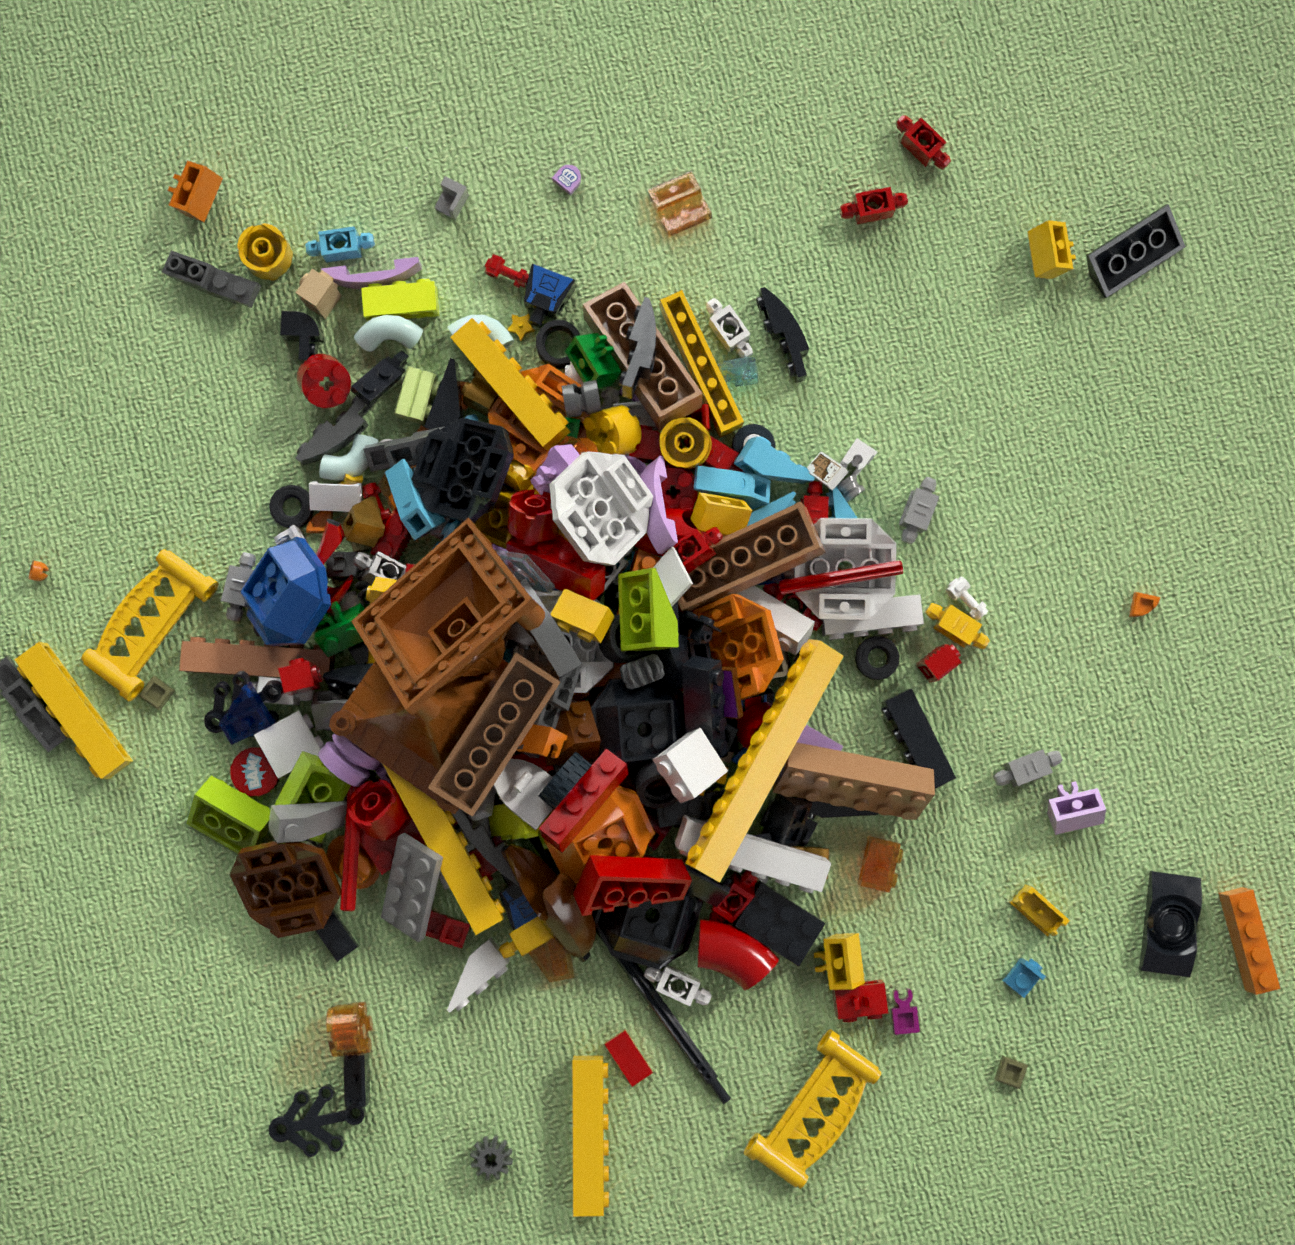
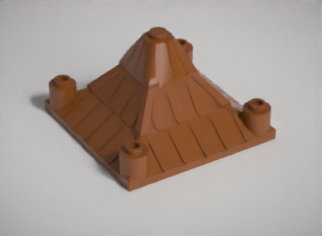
[351,518,545,721]
[329,660,508,815]

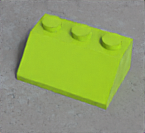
[269,751,351,843]
[186,775,271,854]

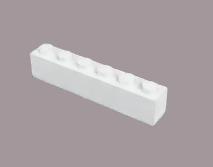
[675,815,831,893]

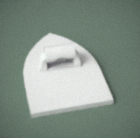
[653,546,693,606]
[494,759,553,830]

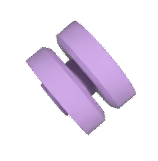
[318,734,381,787]

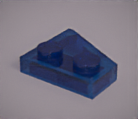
[219,681,275,745]

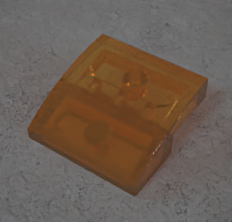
[648,171,712,237]

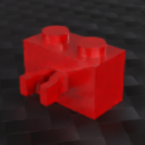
[832,979,888,1022]

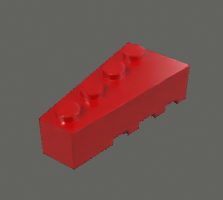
[506,534,605,601]
[573,855,692,916]

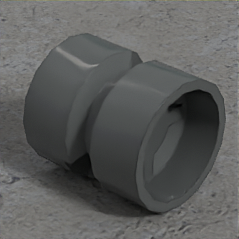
[562,380,601,418]

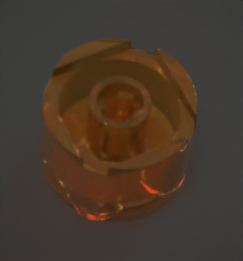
[326,1002,373,1057]

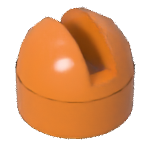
[29,560,49,581]

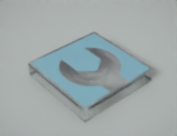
[495,550,555,594]

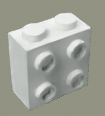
[254,711,324,780]
[653,728,728,803]

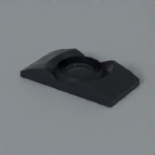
[1139,871,1202,977]

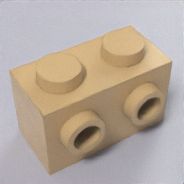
[295,269,342,319]

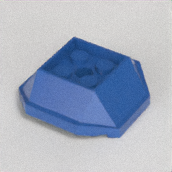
[240,536,331,646]

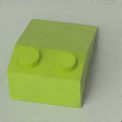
[618,568,679,651]

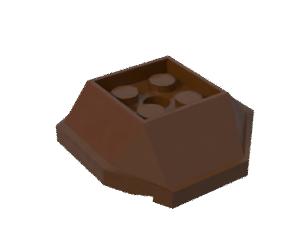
[230,841,341,938]

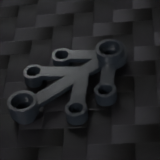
[204,671,284,737]
[269,1084,366,1157]

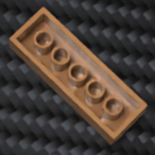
[583,282,703,430]
[678,502,826,613]
[428,653,560,817]
[773,742,935,820]

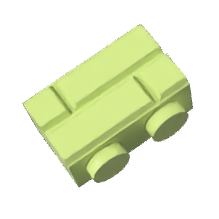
[394,367,441,425]

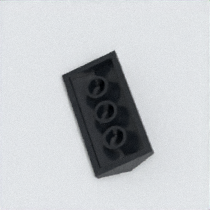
[1086,204,1186,298]

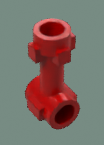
[484,254,529,288]
[362,482,392,526]

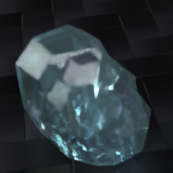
[718,357,758,387]

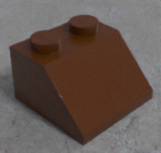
[544,701,601,766]

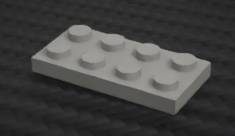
[381,833,443,942]

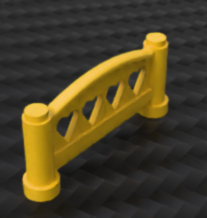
[81,549,219,702]
[744,1029,881,1189]

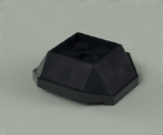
[411,418,514,523]
[590,678,686,779]
[594,892,703,970]

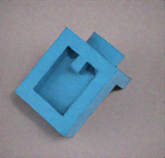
[1002,958,1046,998]

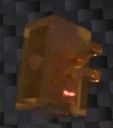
[857,835,903,893]

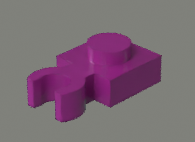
[891,988,920,1035]

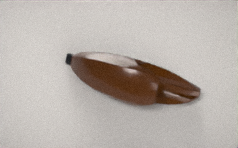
[501,843,596,962]

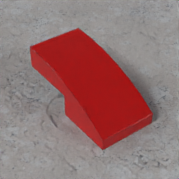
[425,910,470,949]

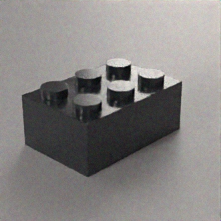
[733,880,826,966]

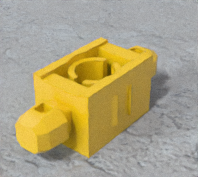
[925,603,990,649]
[499,916,554,958]

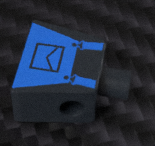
[524,264,576,327]
[499,874,537,931]

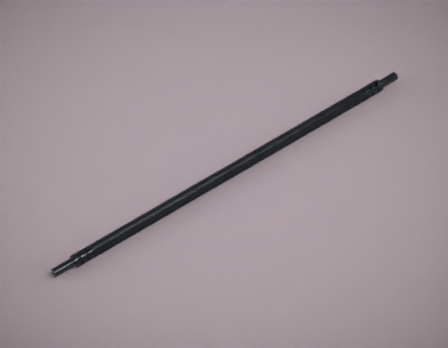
[496,792,731,1104]

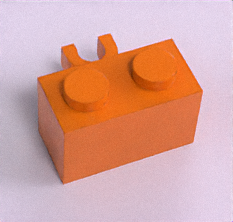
[168,160,223,222]

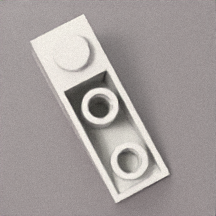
[447,937,510,1013]

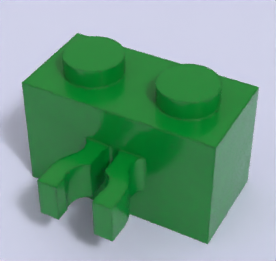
[565,333,622,389]
[314,601,365,657]

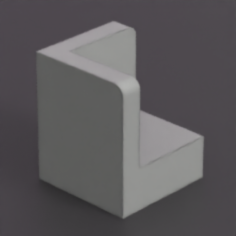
[435,176,469,220]

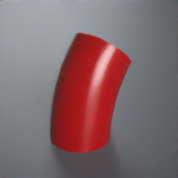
[697,920,779,991]

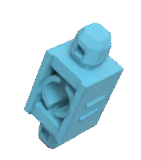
[305,227,375,263]

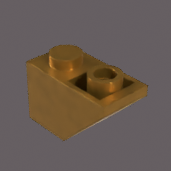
[342,496,385,547]

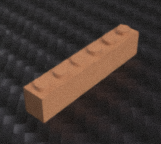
[179,637,335,681]

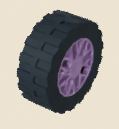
[538,752,592,809]

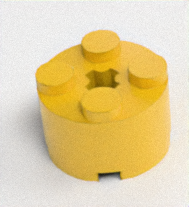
[237,223,293,281]
[584,405,641,455]
[660,418,712,469]

